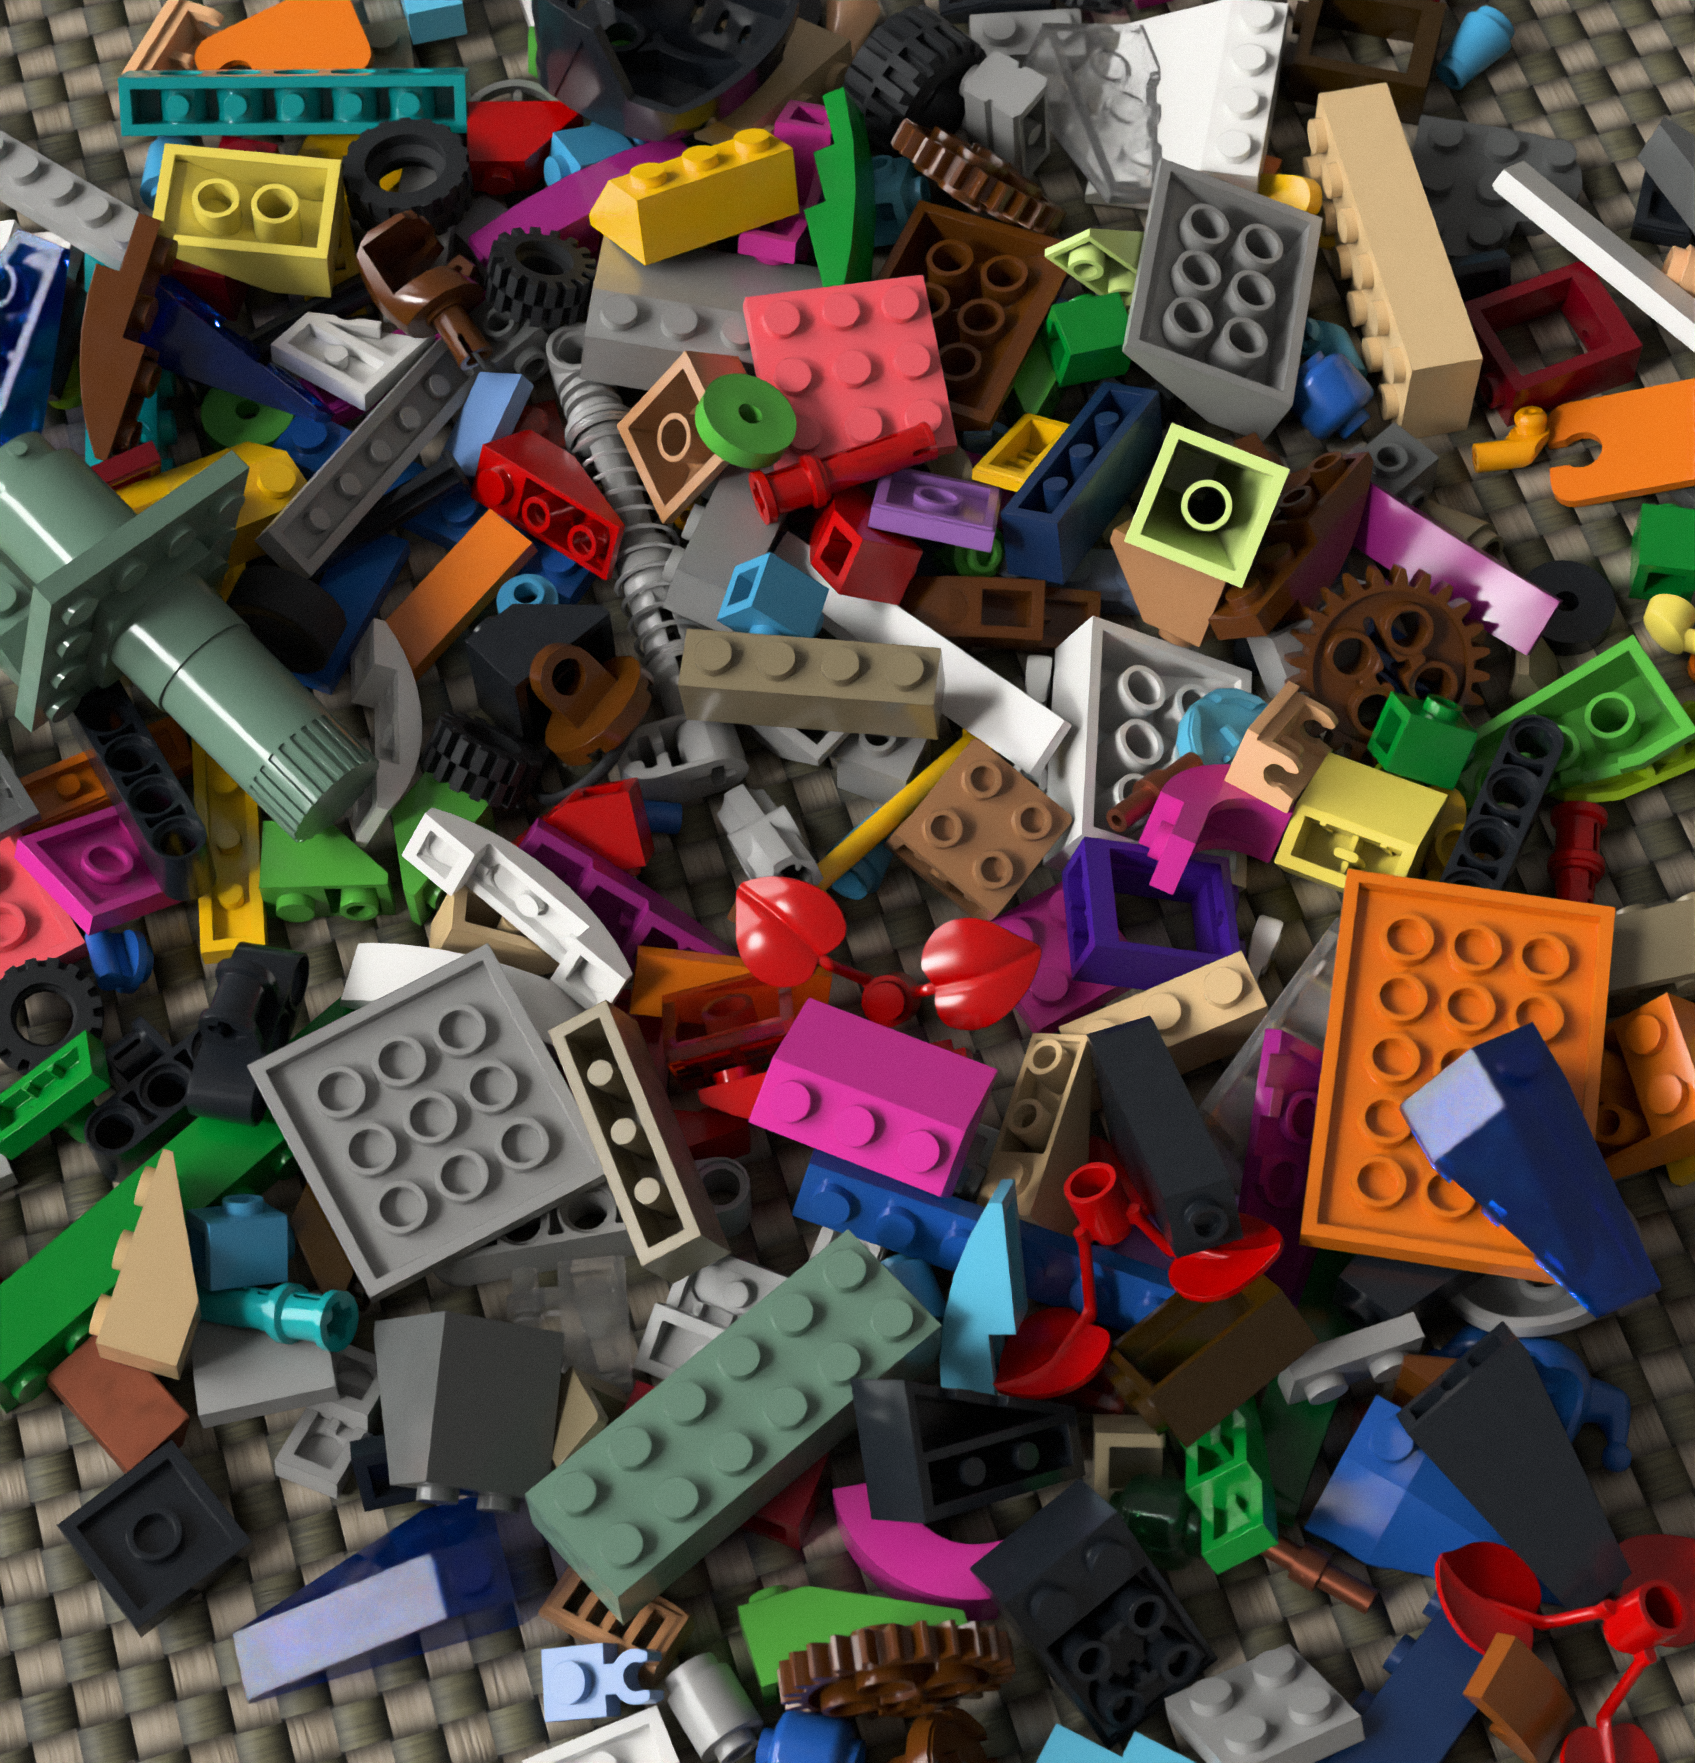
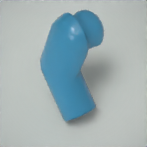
[1301,317,1368,378]

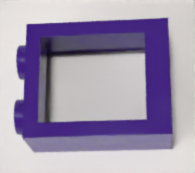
[1062,836,1246,990]

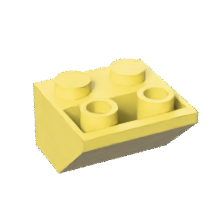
[1274,752,1449,893]

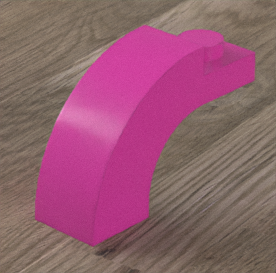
[737,99,835,265]
[1138,764,1297,895]
[832,1483,1003,1621]

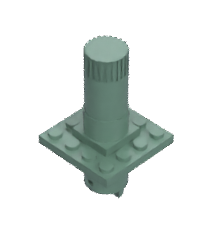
[0,431,380,843]

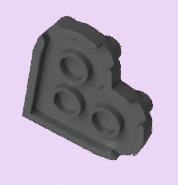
[1412,114,1583,259]

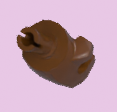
[355,210,493,370]

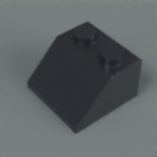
[465,604,616,746]

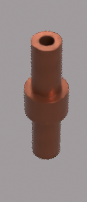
[1106,752,1204,833]
[1260,1533,1379,1615]

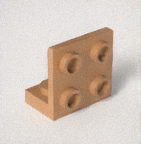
[883,739,1072,921]

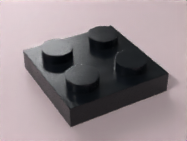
[57,1439,256,1637]

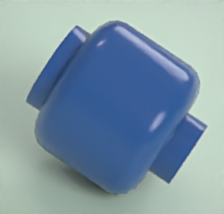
[1289,351,1374,441]
[755,1710,867,1763]

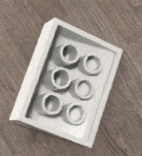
[1085,0,1288,210]
[1043,616,1252,893]

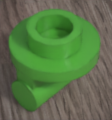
[932,527,1005,577]

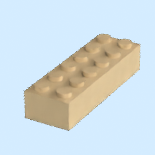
[1302,82,1483,439]

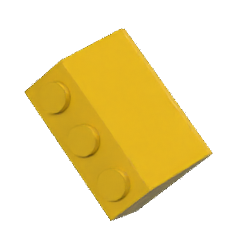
[589,128,799,266]
[115,441,307,569]

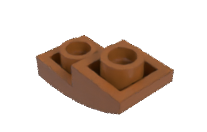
[1462,1632,1576,1763]

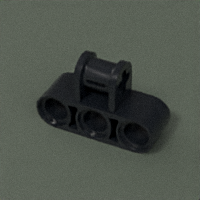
[187,941,310,1127]
[84,1016,203,1183]

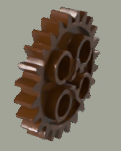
[890,119,1067,237]
[1284,564,1490,768]
[777,1619,1016,1720]

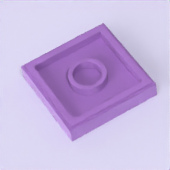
[868,468,1003,553]

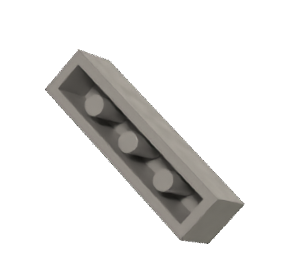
[660,463,789,632]

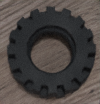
[0,957,105,1076]

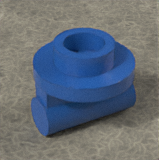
[84,929,154,994]

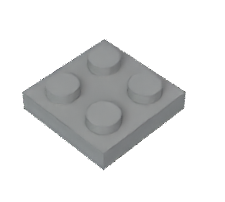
[1164,1643,1365,1763]

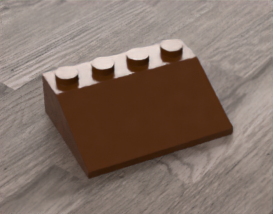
[875,200,1070,432]

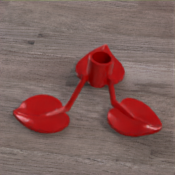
[736,876,1042,1030]
[992,1135,1285,1400]
[1435,1534,1695,1763]

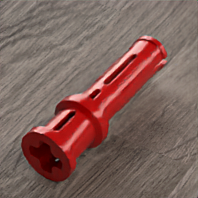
[749,421,939,526]
[1547,801,1608,904]

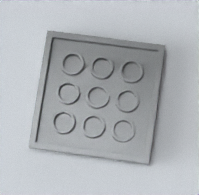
[247,943,607,1304]

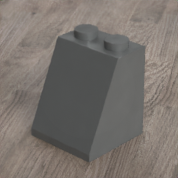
[374,1311,565,1514]

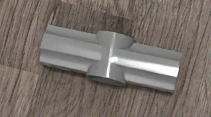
[716,784,823,886]

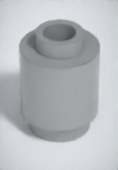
[665,1652,764,1763]

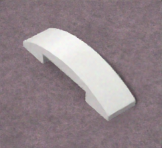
[351,618,422,848]
[402,807,633,1010]
[340,943,586,1064]

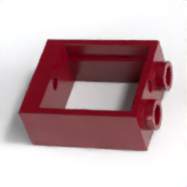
[1464,261,1643,427]

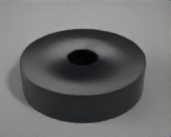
[1524,560,1616,656]

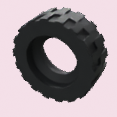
[342,117,474,236]

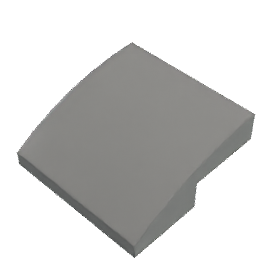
[633,1254,790,1379]
[191,1290,340,1429]

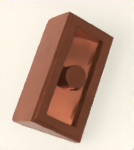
[46,1335,190,1474]

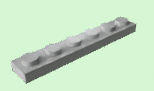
[0,130,142,271]
[254,337,485,579]

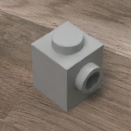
[830,733,931,805]

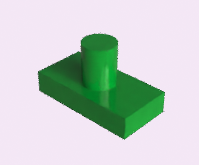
[0,1030,110,1161]

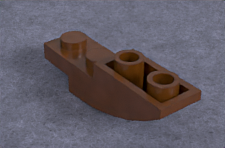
[79,213,178,461]
[1208,451,1374,640]
[898,576,1101,654]

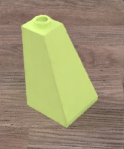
[1124,423,1290,588]

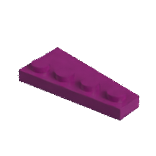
[1238,1028,1323,1309]

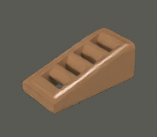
[538,1565,695,1688]

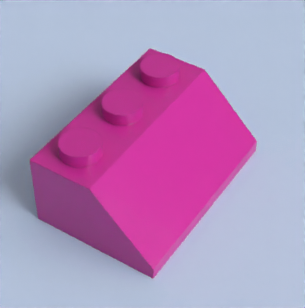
[748,998,999,1198]

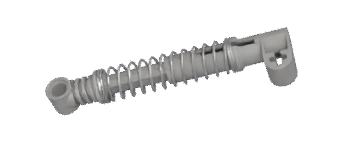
[546,322,749,803]

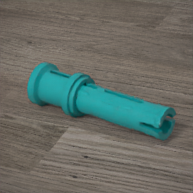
[195,1281,359,1352]

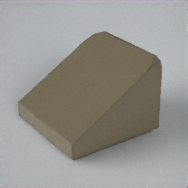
[1508,637,1558,707]

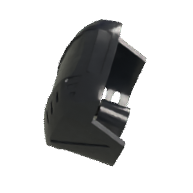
[531,0,799,143]

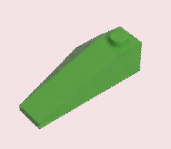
[1425,635,1695,813]

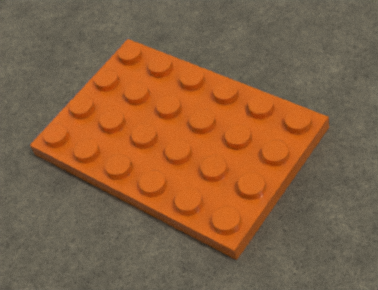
[1299,869,1616,1288]

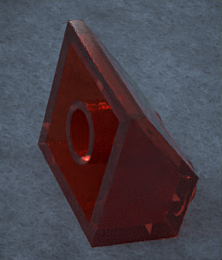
[662,972,802,1092]

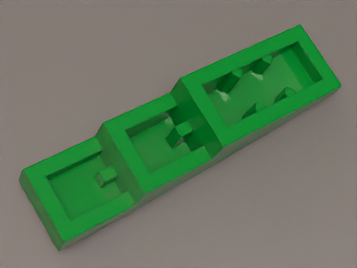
[804,87,876,287]
[1177,1395,1279,1575]

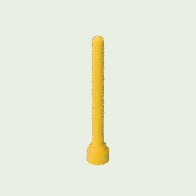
[817,728,999,891]

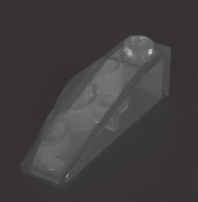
[1021,23,1162,204]

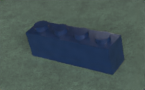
[1001,382,1163,584]
[1314,1590,1537,1763]

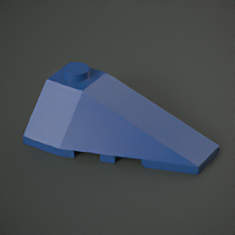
[1304,1395,1566,1608]

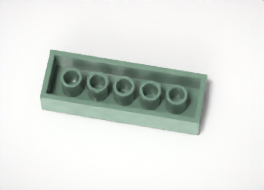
[525,1229,942,1625]

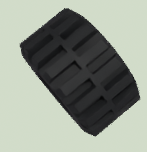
[841,5,987,158]

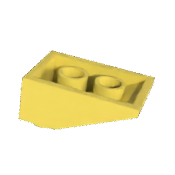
[152,143,345,298]

